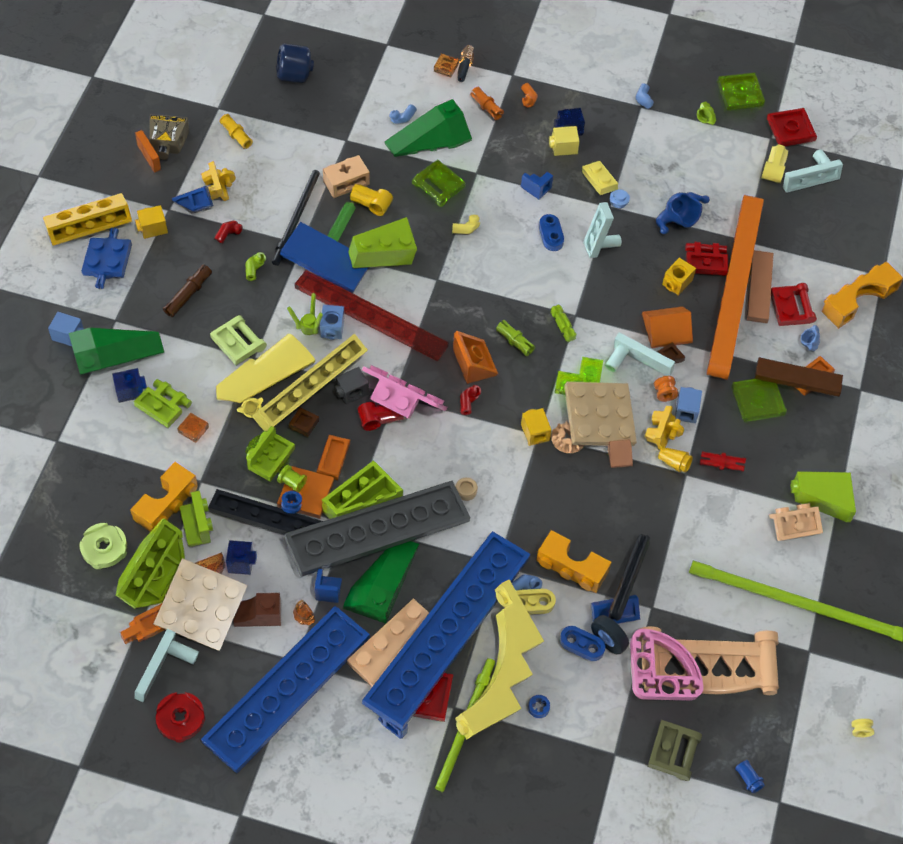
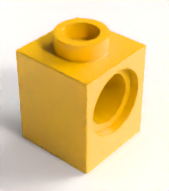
[662,257,696,295]

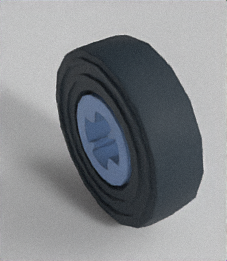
[591,615,629,654]

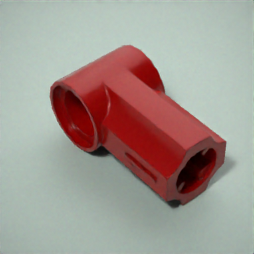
[357,402,404,431]

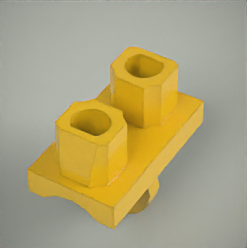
[201,161,236,201]
[645,406,684,450]

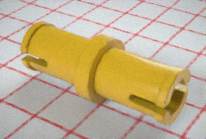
[219,114,253,149]

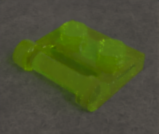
[412,159,466,207]

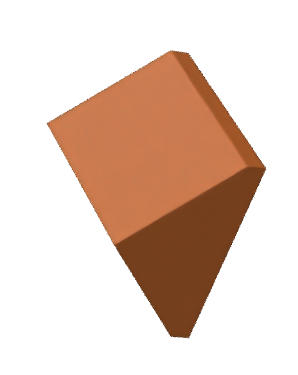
[642,307,693,348]
[453,331,498,384]

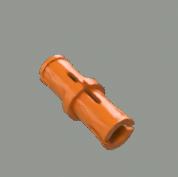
[470,87,504,120]

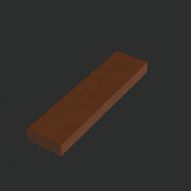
[754,357,843,397]

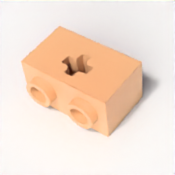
[323,155,370,198]

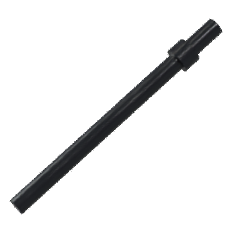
[272,170,320,266]

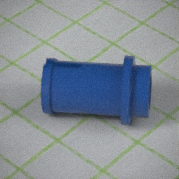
[735,760,765,793]

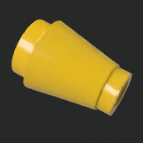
[658,447,693,473]

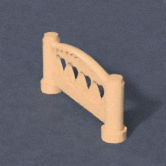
[638,626,779,695]

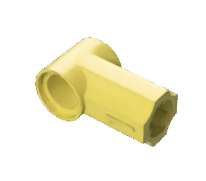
[761,145,788,183]

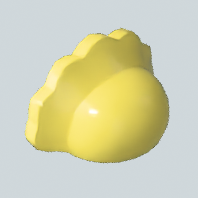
[237,397,263,418]

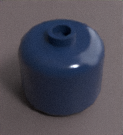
[276,43,314,83]

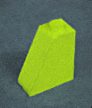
[790,472,856,522]

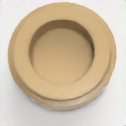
[455,477,478,501]

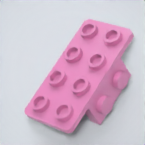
[362,365,448,419]

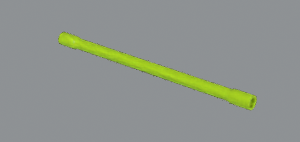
[689,560,903,642]

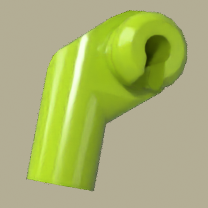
[245,252,266,281]

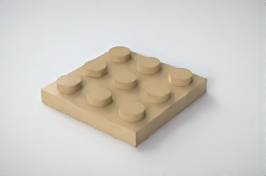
[564,382,637,446]
[153,558,248,651]

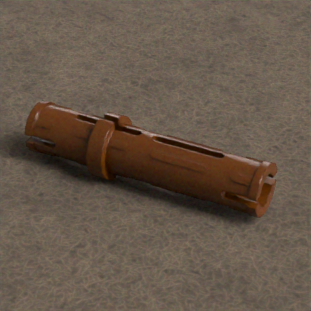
[163,264,212,317]

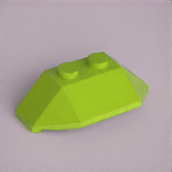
[115,518,185,609]

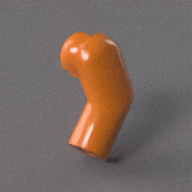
[521,83,538,108]

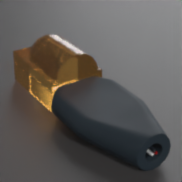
[458,45,474,82]

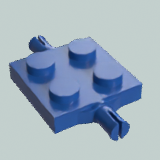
[81,228,132,289]

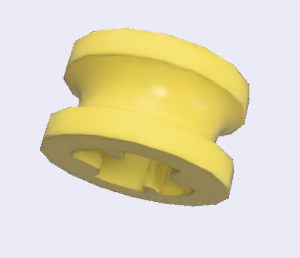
[851,719,875,738]

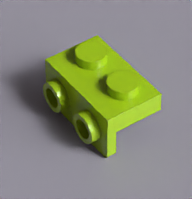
[246,426,295,482]
[180,490,213,547]

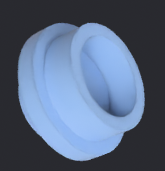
[610,189,630,209]

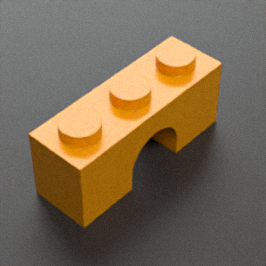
[130,462,198,532]
[536,530,612,593]

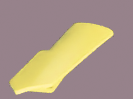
[216,334,315,403]

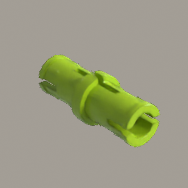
[496,320,535,357]

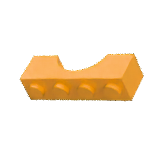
[822,261,903,329]

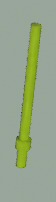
[435,658,496,792]

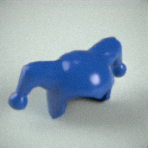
[656,192,710,234]

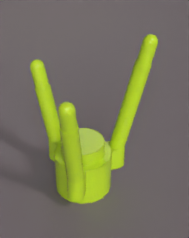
[287,293,323,335]

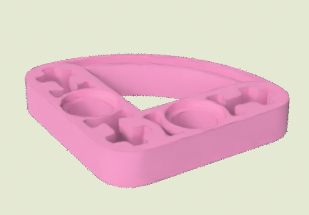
[630,629,703,700]

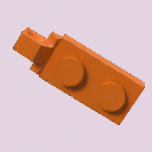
[120,603,166,644]

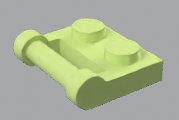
[210,315,267,365]

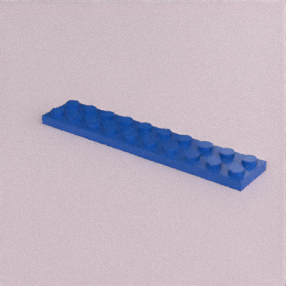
[362,531,531,730]

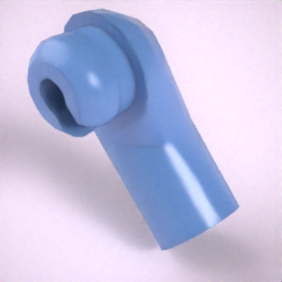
[636,83,654,109]
[389,104,417,124]
[512,574,542,591]

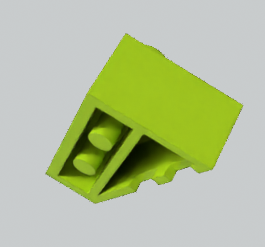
[348,217,417,268]
[322,460,403,519]

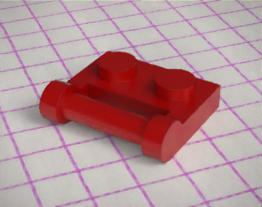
[771,283,817,326]

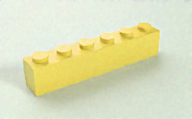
[252,333,368,432]

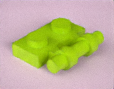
[134,379,192,428]

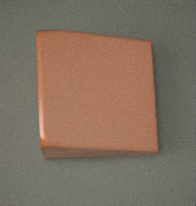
[607,439,633,468]

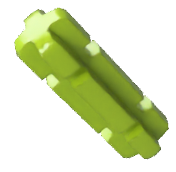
[551,304,577,342]

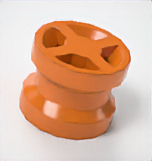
[654,376,679,402]

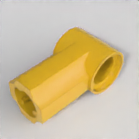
[350,184,394,216]

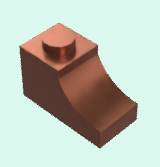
[233,593,281,627]

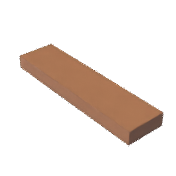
[747,250,774,323]

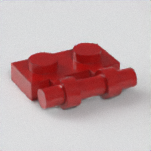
[685,241,728,276]

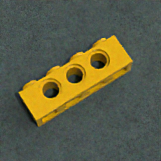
[43,193,132,246]

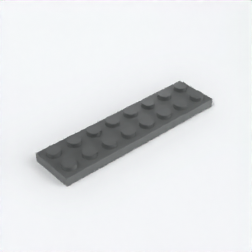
[284,480,471,577]

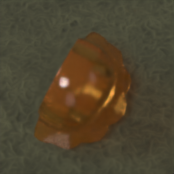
[293,599,315,625]

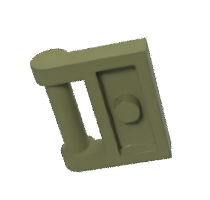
[647,720,702,781]

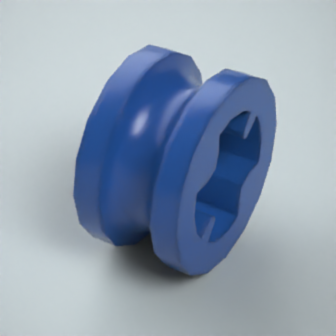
[281,491,302,513]
[528,695,550,718]

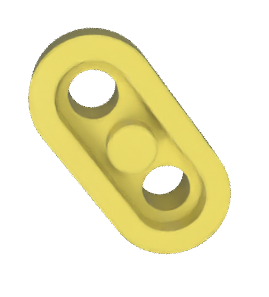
[516,589,556,615]

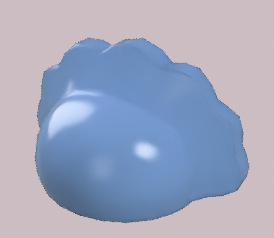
[801,325,820,351]

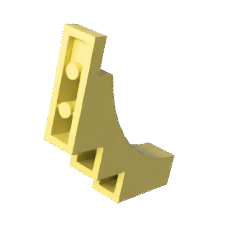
[455,580,544,740]

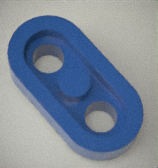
[539,214,564,251]
[560,626,605,661]

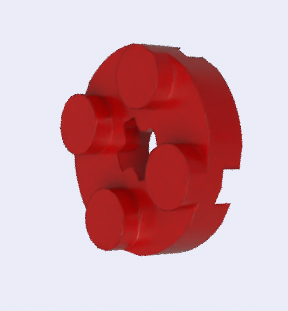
[156,692,205,743]

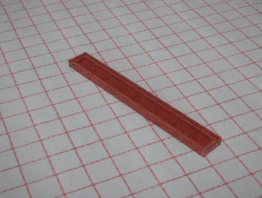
[294,270,449,361]

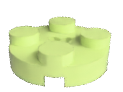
[80,523,127,569]

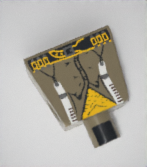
[149,114,189,160]

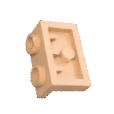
[769,503,823,541]

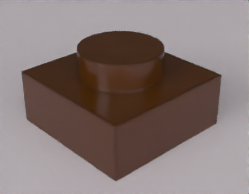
[289,407,319,437]

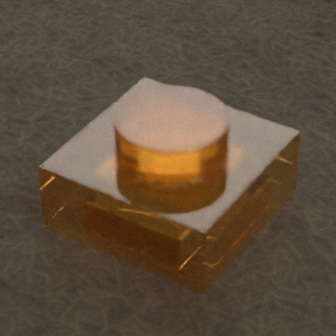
[434,53,459,78]
[177,413,209,443]

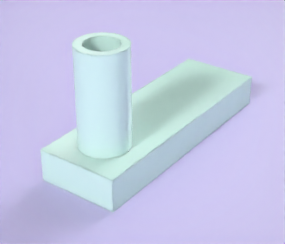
[783,150,843,193]
[583,202,622,258]
[605,332,675,376]
[135,629,199,702]

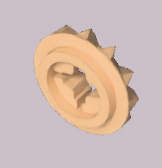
[551,421,584,453]

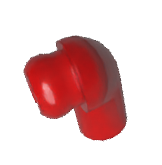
[214,220,243,244]
[460,385,481,415]

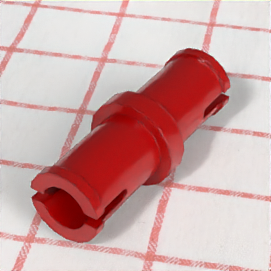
[700,451,746,472]

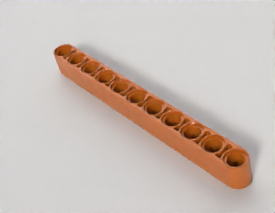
[706,195,764,380]

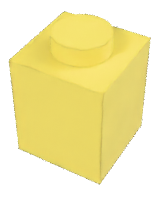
[549,126,580,156]

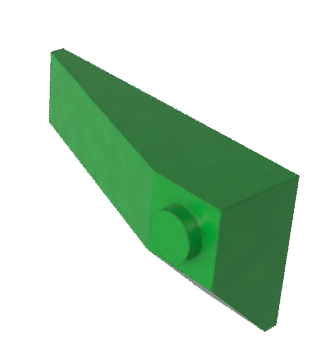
[385,99,472,157]
[69,328,164,375]
[343,541,419,624]

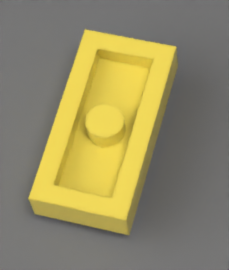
[582,161,618,195]

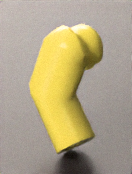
[452,215,480,234]

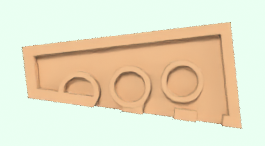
[347,598,429,687]

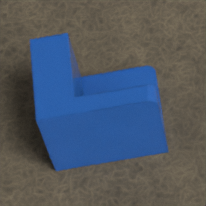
[521,172,553,200]
[315,569,342,603]

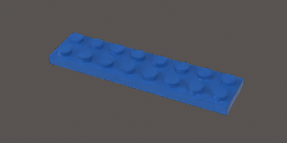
[201,606,370,774]

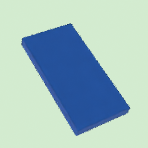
[280,222,369,294]

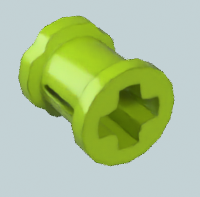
[277,465,307,493]

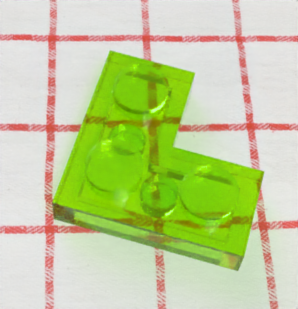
[554,357,603,395]

